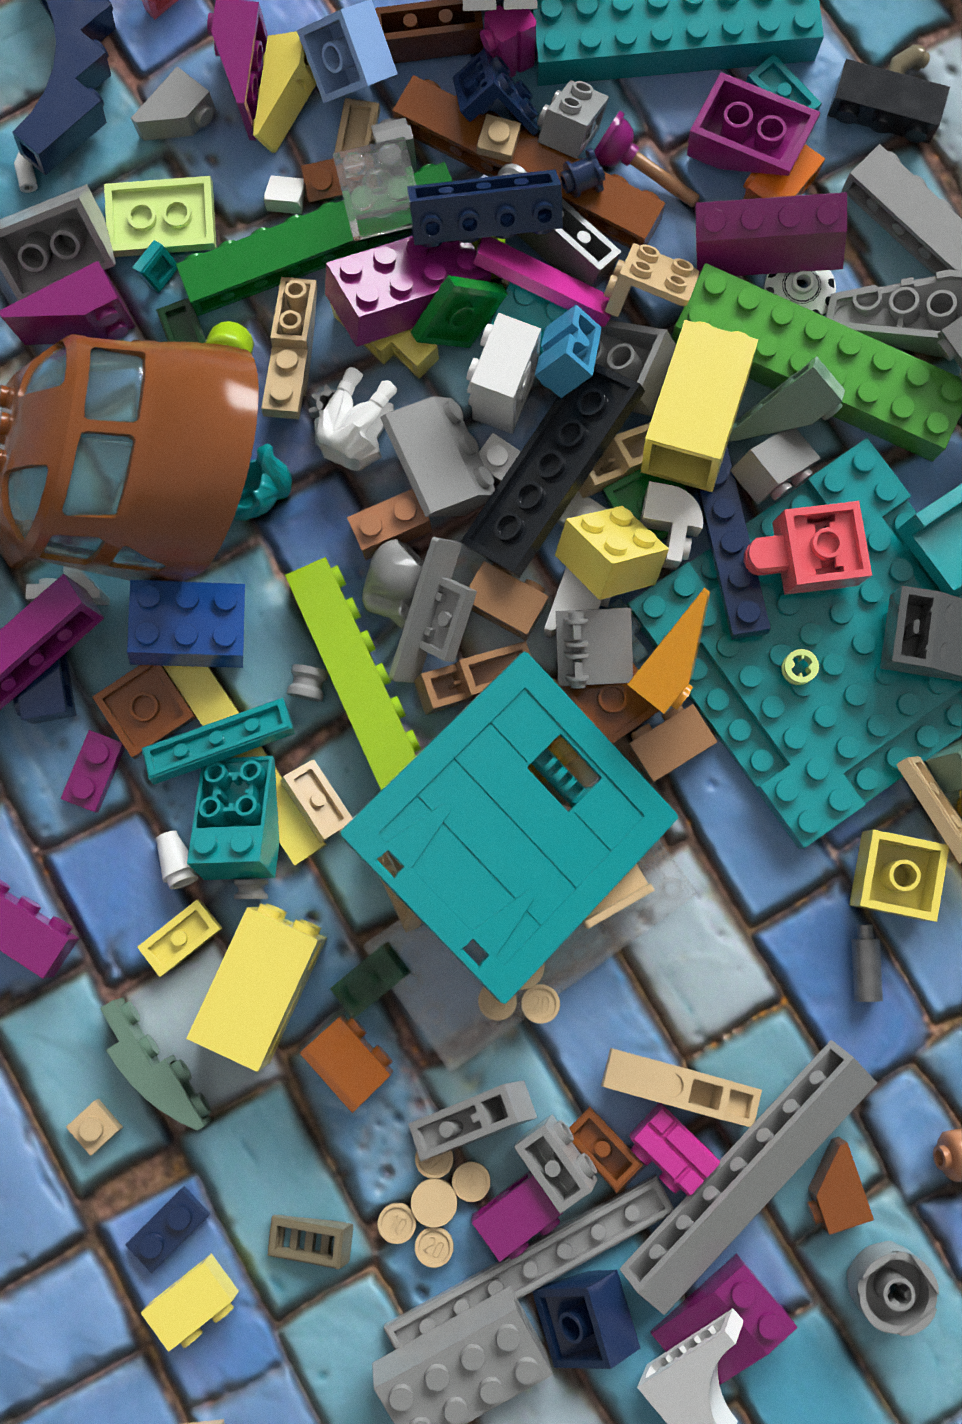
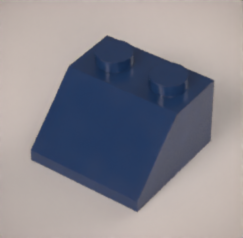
[532,1270,641,1369]

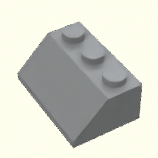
[0,184,116,301]
[380,396,495,517]

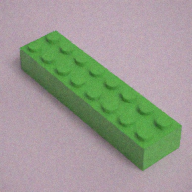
[672,263,962,462]

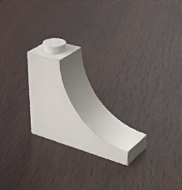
[637,1308,743,1424]

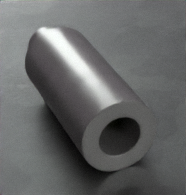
[851,925,883,1002]

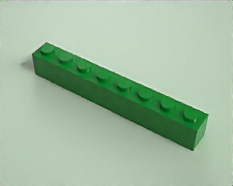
[176,161,453,316]

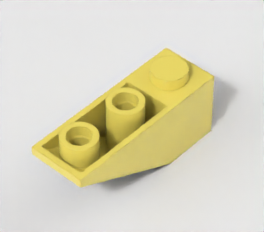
[253,31,316,153]

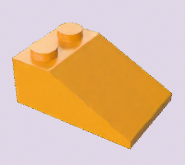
[627,588,711,714]

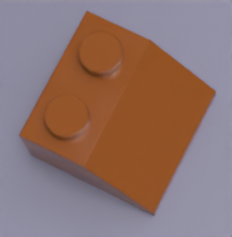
[300,1014,393,1113]

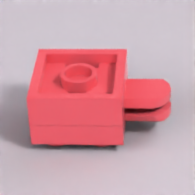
[744,501,872,595]

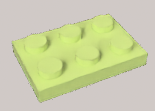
[104,176,217,257]

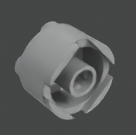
[847,1241,939,1336]

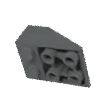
[880,586,962,682]

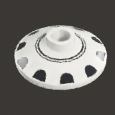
[764,270,836,315]

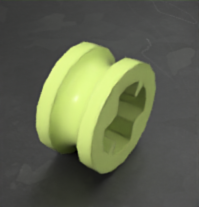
[781,649,819,685]

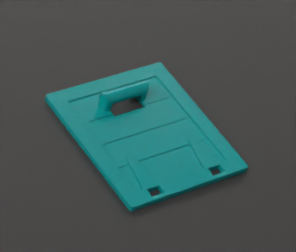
[339,652,678,1004]

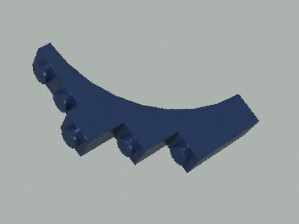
[12,0,116,176]

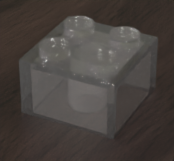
[332,137,417,241]

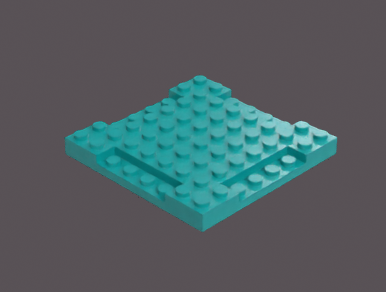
[626,438,962,849]

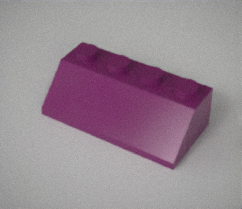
[695,192,847,277]

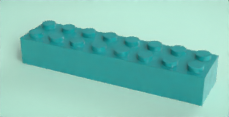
[531,0,824,86]

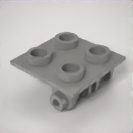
[555,608,633,688]

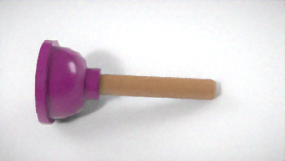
[594,111,700,207]

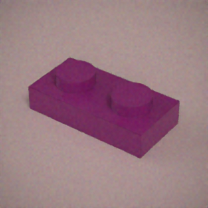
[60,730,125,813]

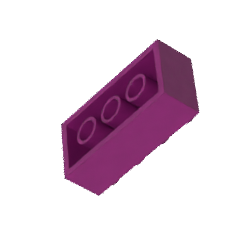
[325,236,492,347]

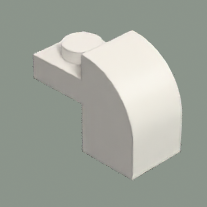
[640,481,703,570]

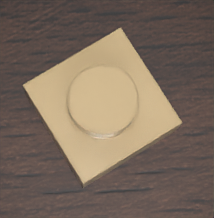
[477,114,521,163]
[66,1099,123,1156]

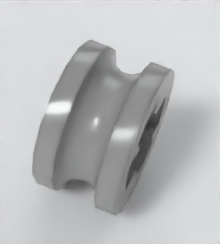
[234,880,268,899]

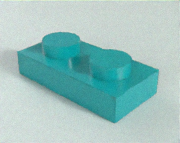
[746,54,822,111]

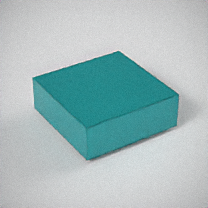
[132,240,177,293]

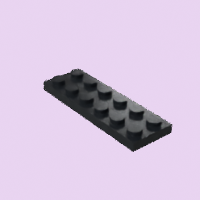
[460,363,645,578]

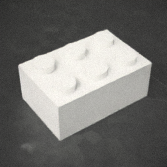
[466,313,541,434]

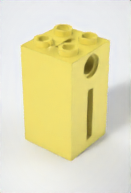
[641,320,759,492]
[186,903,327,1072]

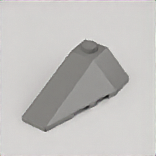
[826,269,962,357]

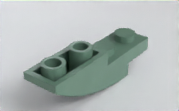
[100,998,212,1131]

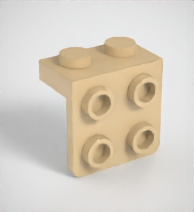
[603,243,699,317]

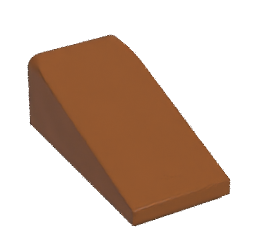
[569,1107,646,1193]

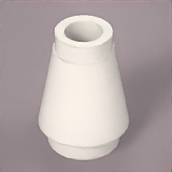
[156,831,198,889]

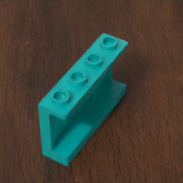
[896,484,962,597]

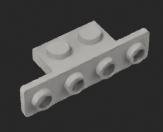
[389,537,477,683]

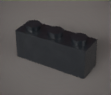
[827,59,950,144]

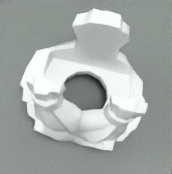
[314,367,397,471]

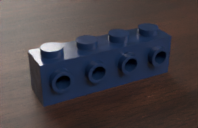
[407,169,563,247]

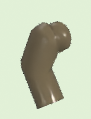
[888,45,930,74]

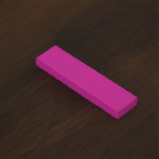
[473,237,611,327]

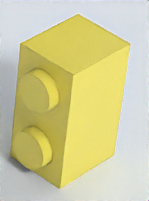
[141,1253,239,1352]

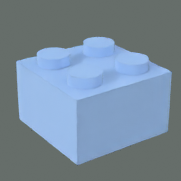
[297,0,398,103]

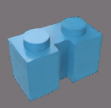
[534,305,602,398]

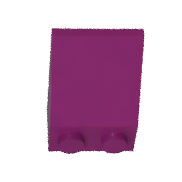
[207,0,268,141]
[686,72,820,176]
[0,261,136,345]
[650,1253,798,1385]

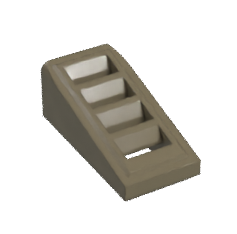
[267,1215,354,1269]

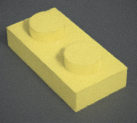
[137,899,223,977]

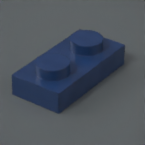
[125,1186,210,1273]

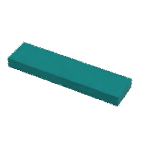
[142,698,295,785]

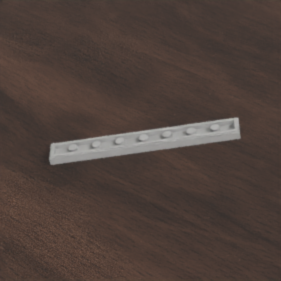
[384,1174,674,1350]

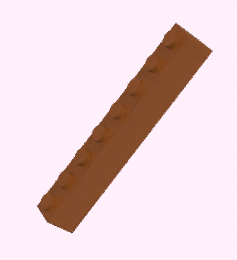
[392,75,665,249]

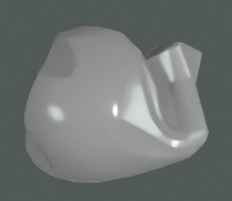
[362,539,424,629]

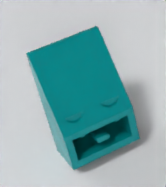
[187,756,280,880]

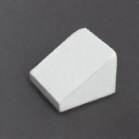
[264,175,306,214]

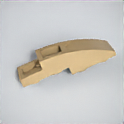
[261,277,317,420]
[601,1048,762,1127]

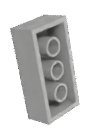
[372,1286,553,1424]

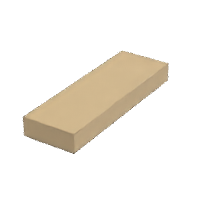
[896,756,962,864]

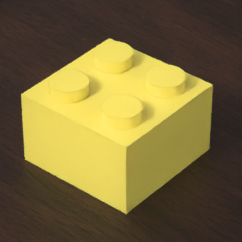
[555,506,669,600]
[849,830,949,922]

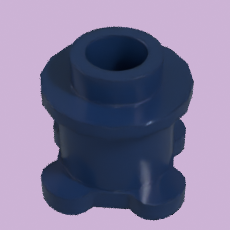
[559,148,605,198]

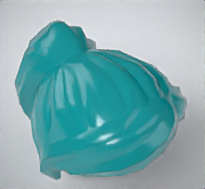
[233,444,292,521]

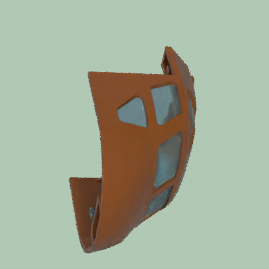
[0,334,259,582]

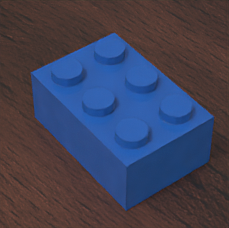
[127,580,245,668]

